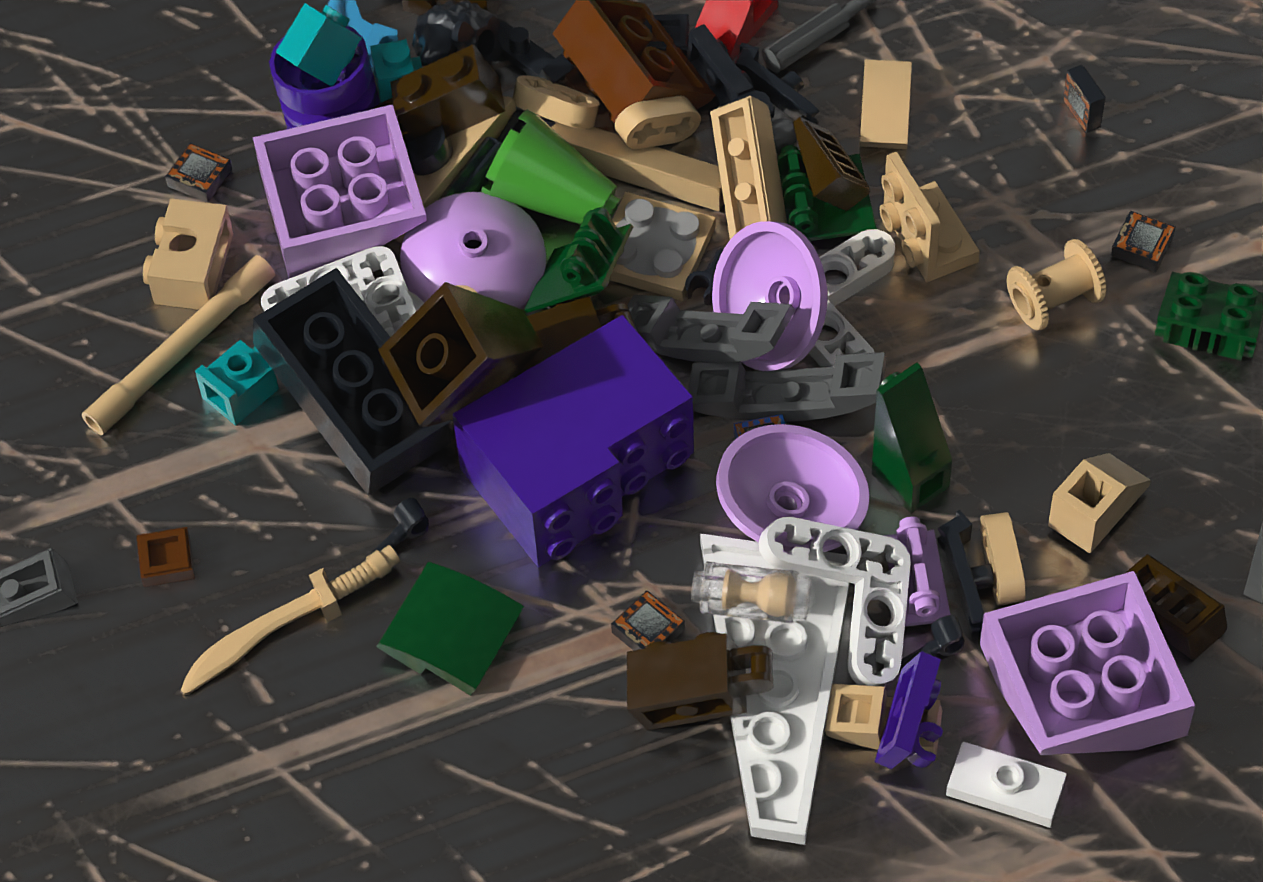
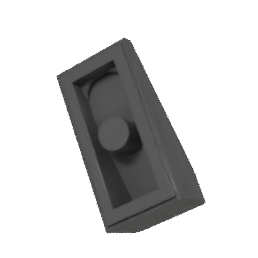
[0,548,78,627]

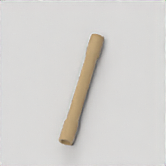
[82,255,275,435]

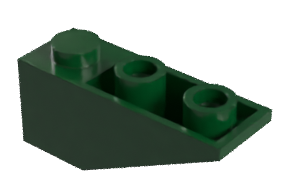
[871,362,952,514]

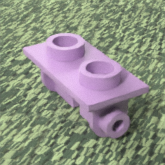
[883,516,951,627]

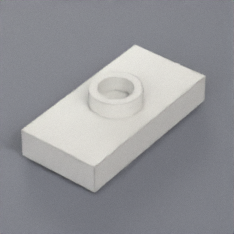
[946,742,1067,828]

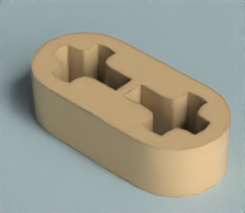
[512,76,600,129]
[615,96,701,149]
[980,512,1026,606]

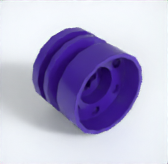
[269,26,380,129]

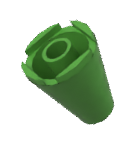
[481,109,621,225]

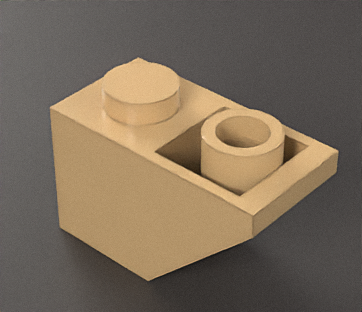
[1048,453,1151,553]

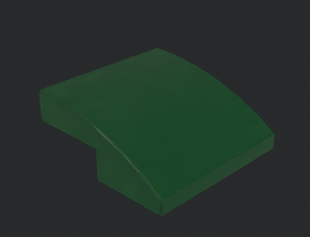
[376,561,524,696]

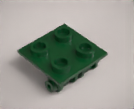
[777,145,877,241]
[524,207,633,313]
[1154,272,1263,361]

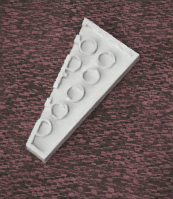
[700,533,850,845]

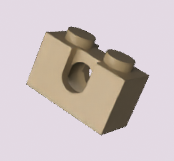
[143,199,233,310]

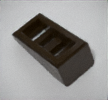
[793,117,870,211]
[1124,554,1227,660]

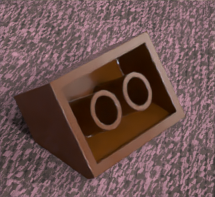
[552,0,715,124]

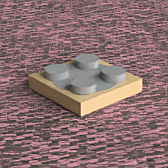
[610,192,716,301]

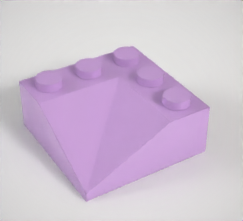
[253,105,427,279]
[980,571,1195,755]

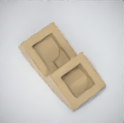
[860,60,912,149]
[825,684,942,755]

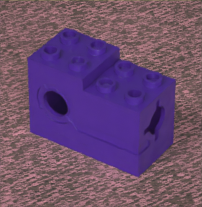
[452,315,694,568]

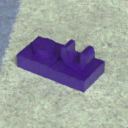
[875,651,943,769]

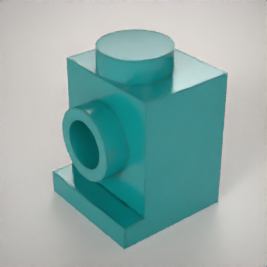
[370,39,422,103]
[195,340,279,426]

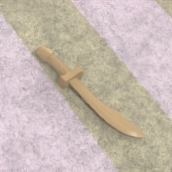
[181,545,400,695]

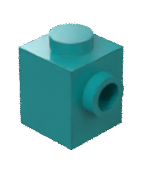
[276,3,361,87]

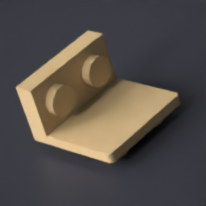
[880,152,980,283]

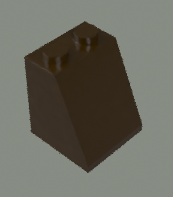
[379,282,544,428]

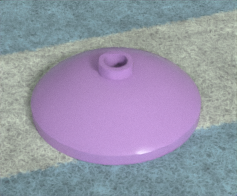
[400,192,546,310]
[712,221,828,371]
[716,424,869,553]

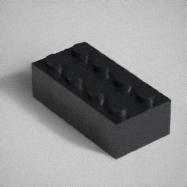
[253,268,454,496]

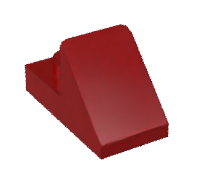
[695,0,779,61]

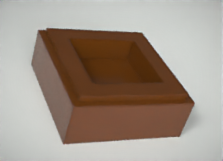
[136,527,195,587]

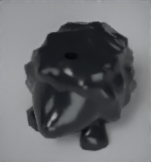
[412,0,502,66]

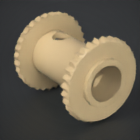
[1007,239,1107,331]

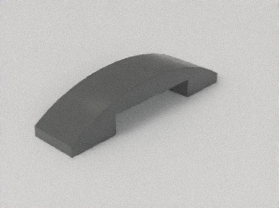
[627,295,795,363]
[688,352,887,422]

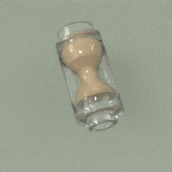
[691,561,811,624]

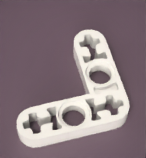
[809,229,895,367]
[261,246,416,337]
[759,517,911,686]

